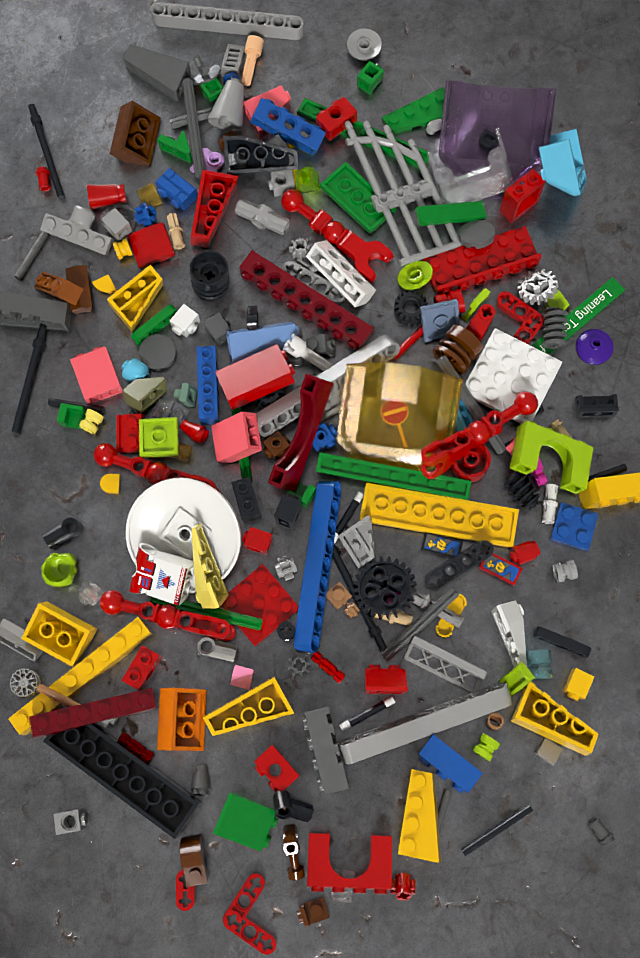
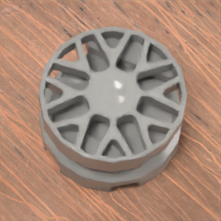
[10,669,42,697]

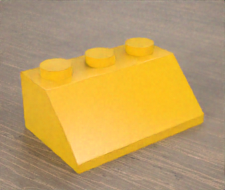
[21,601,98,667]

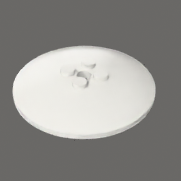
[126,478,241,593]

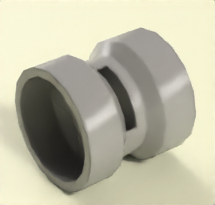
[553,560,578,583]

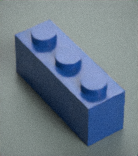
[418,734,483,794]

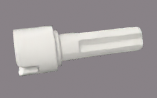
[283,334,333,371]

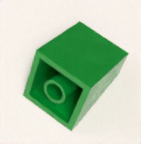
[213,792,278,852]

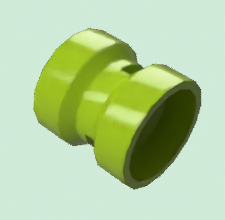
[473,733,500,762]

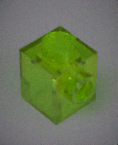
[295,167,320,193]

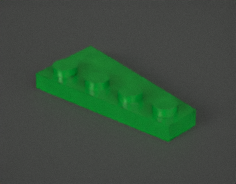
[382,87,461,134]

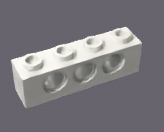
[306,240,376,307]

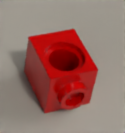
[242,527,273,555]

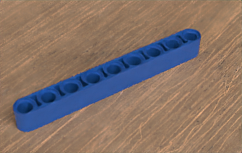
[294,481,341,653]

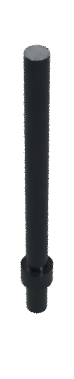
[28,104,65,199]
[11,326,47,433]
[332,544,387,651]

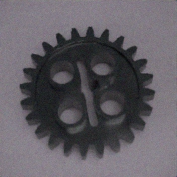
[353,556,417,620]

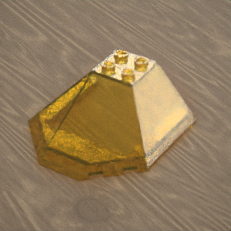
[336,362,463,472]

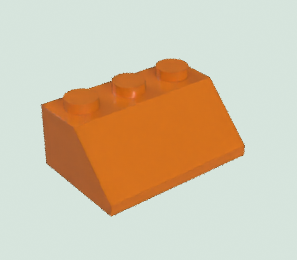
[157,688,206,751]

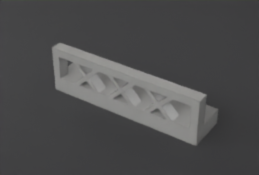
[403,635,487,693]

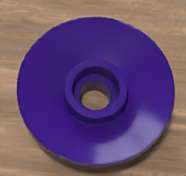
[576,329,613,365]

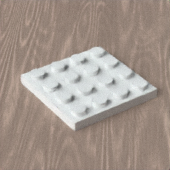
[465,328,562,424]

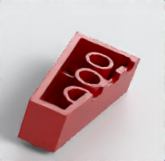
[191,170,238,248]

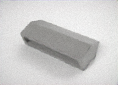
[0,618,43,662]

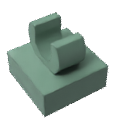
[173,383,197,407]

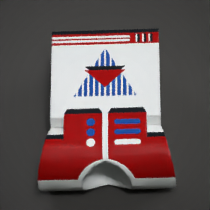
[129,543,194,606]

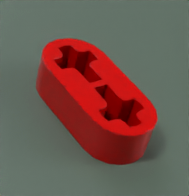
[176,870,196,911]

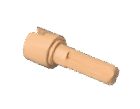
[241,35,264,86]

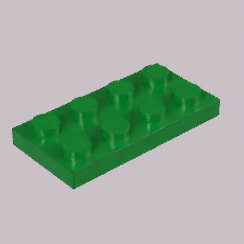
[320,161,396,234]

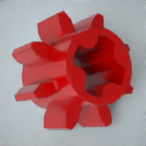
[391,873,416,901]

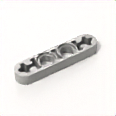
[282,261,346,306]

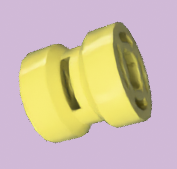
[79,409,104,434]

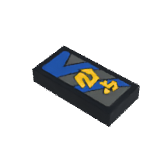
[420,532,463,559]

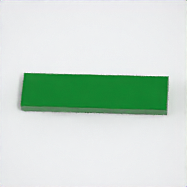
[415,201,487,226]

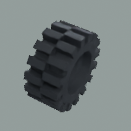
[394,289,428,326]

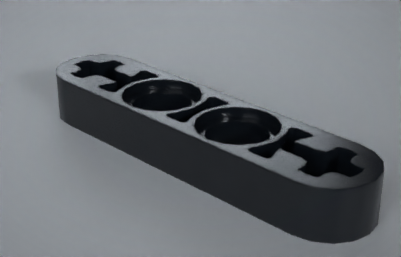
[425,540,494,589]

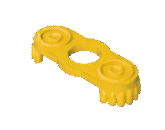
[436,594,467,638]

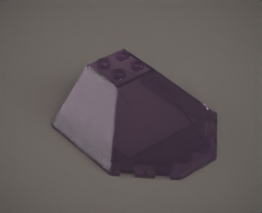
[438,80,557,199]

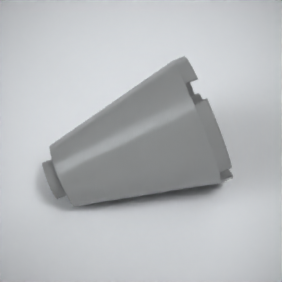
[208,78,244,132]

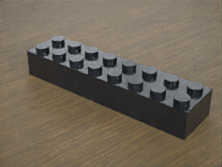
[43,723,202,839]

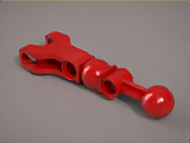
[281,189,394,283]
[421,391,539,479]
[93,443,221,493]
[100,590,236,642]

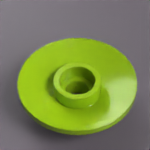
[397,261,433,290]

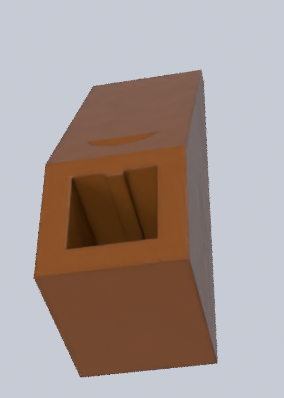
[34,271,83,306]

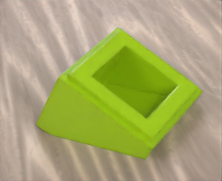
[543,289,570,311]

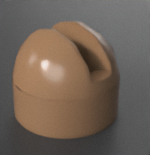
[487,713,504,730]

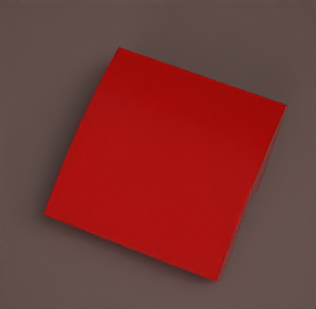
[127,222,176,269]

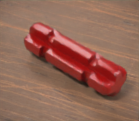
[311,651,345,683]
[118,732,154,763]

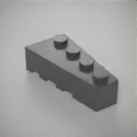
[0,291,72,330]

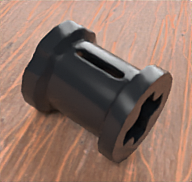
[277,621,295,641]

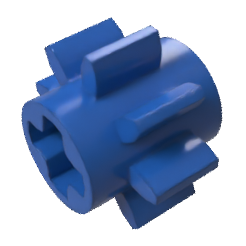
[134,202,157,227]

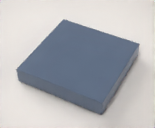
[420,299,460,342]

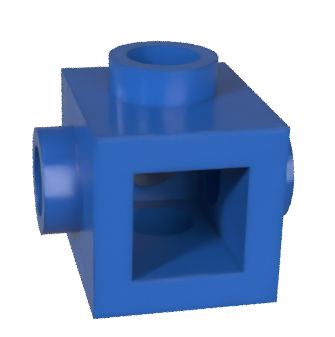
[312,422,340,452]

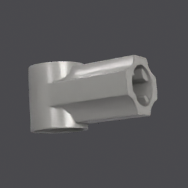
[197,637,238,663]

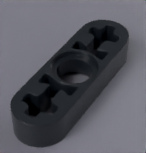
[246,306,258,331]
[534,626,592,658]

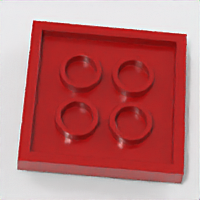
[221,564,299,647]

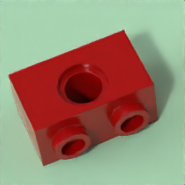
[316,96,357,141]
[121,645,162,691]
[254,745,300,792]

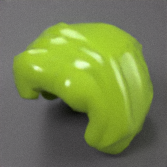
[41,553,77,587]

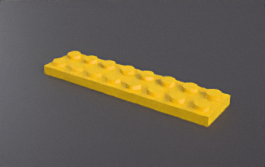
[359,483,519,548]

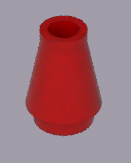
[180,420,209,443]

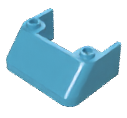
[539,129,587,196]

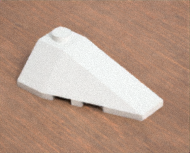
[491,600,527,667]

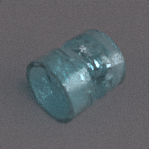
[526,650,553,680]

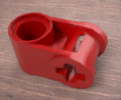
[466,304,495,341]

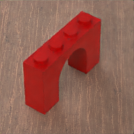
[307,833,392,894]

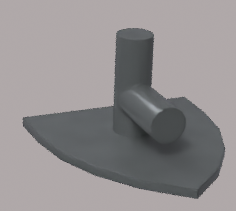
[191,55,221,85]

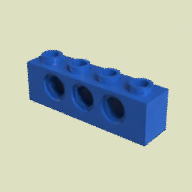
[250,98,326,156]
[197,346,220,425]

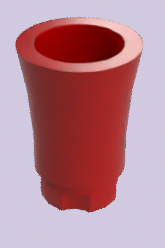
[87,184,126,210]

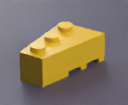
[107,265,163,333]

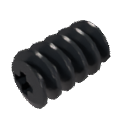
[504,471,544,512]

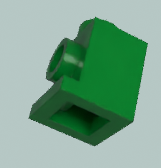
[357,61,384,95]

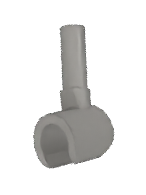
[297,258,320,274]

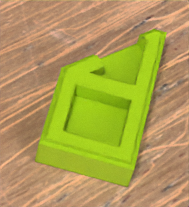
[462,288,491,323]

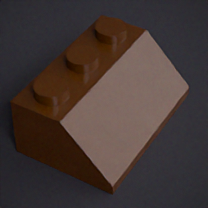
[109,100,161,166]

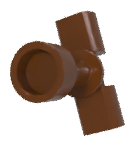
[283,824,305,881]

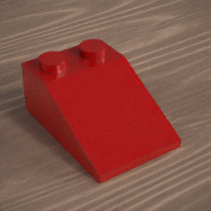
[364,665,408,695]

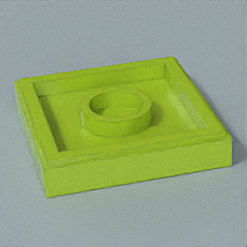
[139,417,179,458]

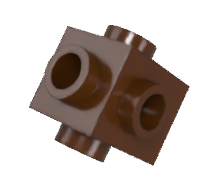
[263,431,291,462]

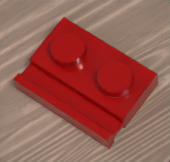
[116,414,145,453]

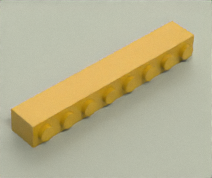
[8,617,154,735]

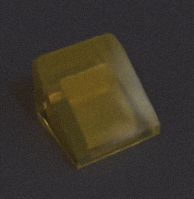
[136,183,162,207]

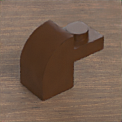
[180,834,208,887]

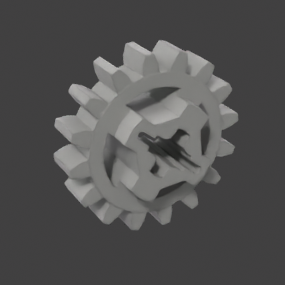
[517,269,559,305]

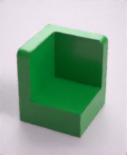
[200,78,223,102]
[57,403,86,429]
[287,482,316,508]

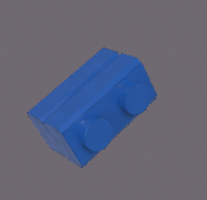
[155,168,198,211]

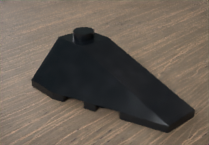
[223,135,299,174]

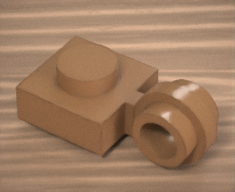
[326,582,360,618]

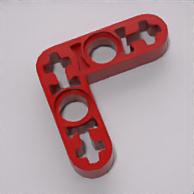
[496,291,544,345]
[223,873,277,955]

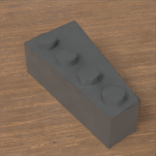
[302,706,349,794]

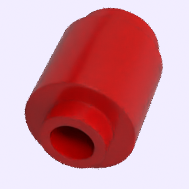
[509,541,540,565]

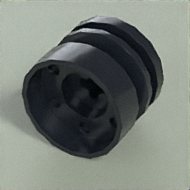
[190,250,229,300]

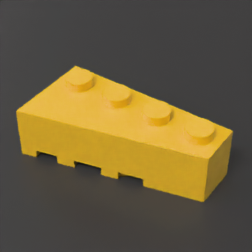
[579,473,640,510]
[203,677,294,736]
[511,682,599,756]
[398,769,442,863]

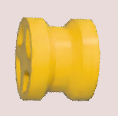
[113,238,133,260]

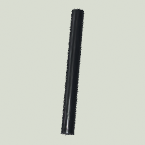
[461,804,533,857]

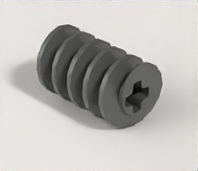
[543,307,568,349]

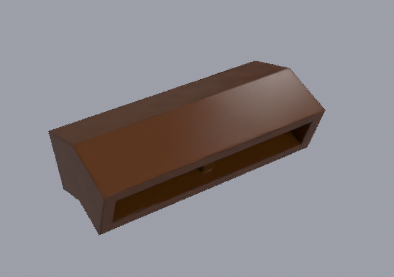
[65,265,92,314]

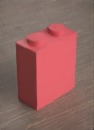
[70,346,123,404]
[211,412,262,464]

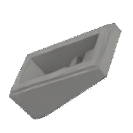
[221,44,245,76]

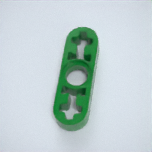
[131,304,178,346]

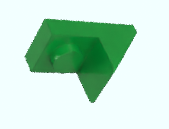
[157,130,192,163]

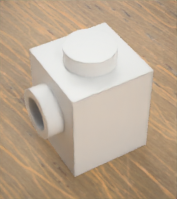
[170,304,200,338]

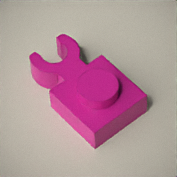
[532,457,547,486]

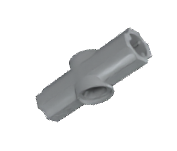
[235,198,290,235]

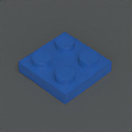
[550,502,599,551]

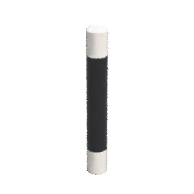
[334,491,364,544]
[339,696,395,732]

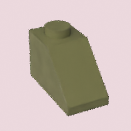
[122,377,167,413]

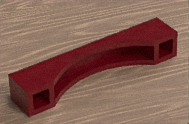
[268,373,334,492]
[28,688,156,739]

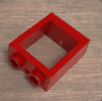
[499,168,546,223]

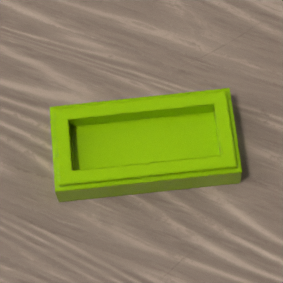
[499,661,535,697]

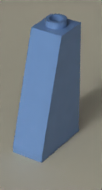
[226,322,299,365]

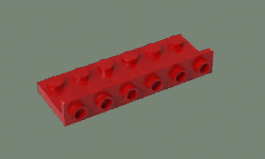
[423,226,542,295]

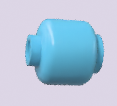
[121,358,150,384]

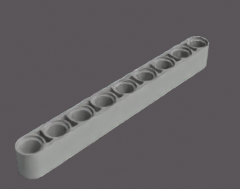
[150,2,304,40]
[256,335,400,437]
[338,683,513,764]

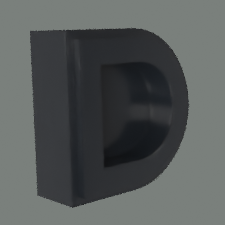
[479,129,500,151]

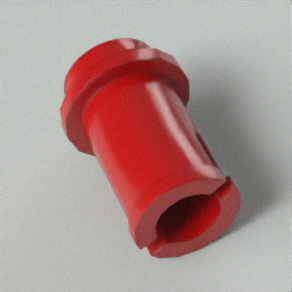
[35,167,51,191]

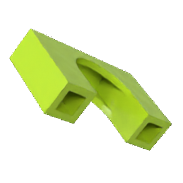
[510,421,594,494]

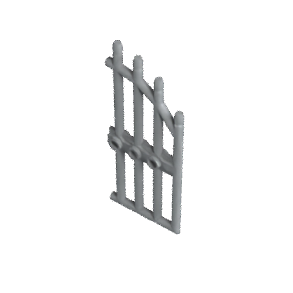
[345,120,462,266]

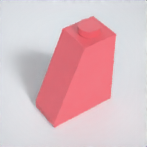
[244,85,291,140]

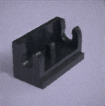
[575,394,619,417]

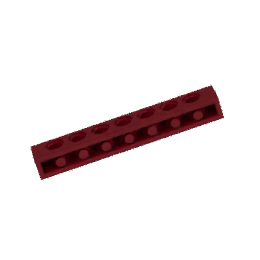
[239,250,374,350]

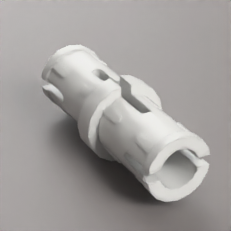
[542,484,558,524]

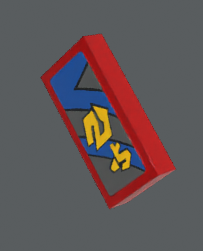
[478,551,523,586]

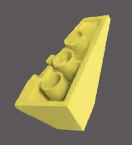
[192,523,229,609]

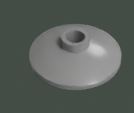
[347,29,382,60]

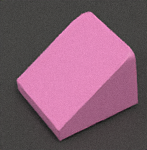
[230,665,255,690]

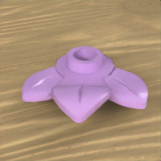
[190,148,224,173]

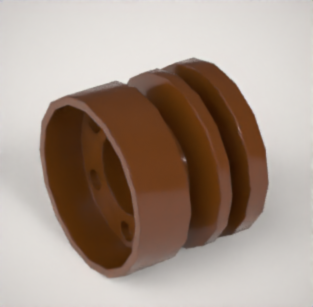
[432,325,483,375]

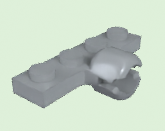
[40,206,113,256]

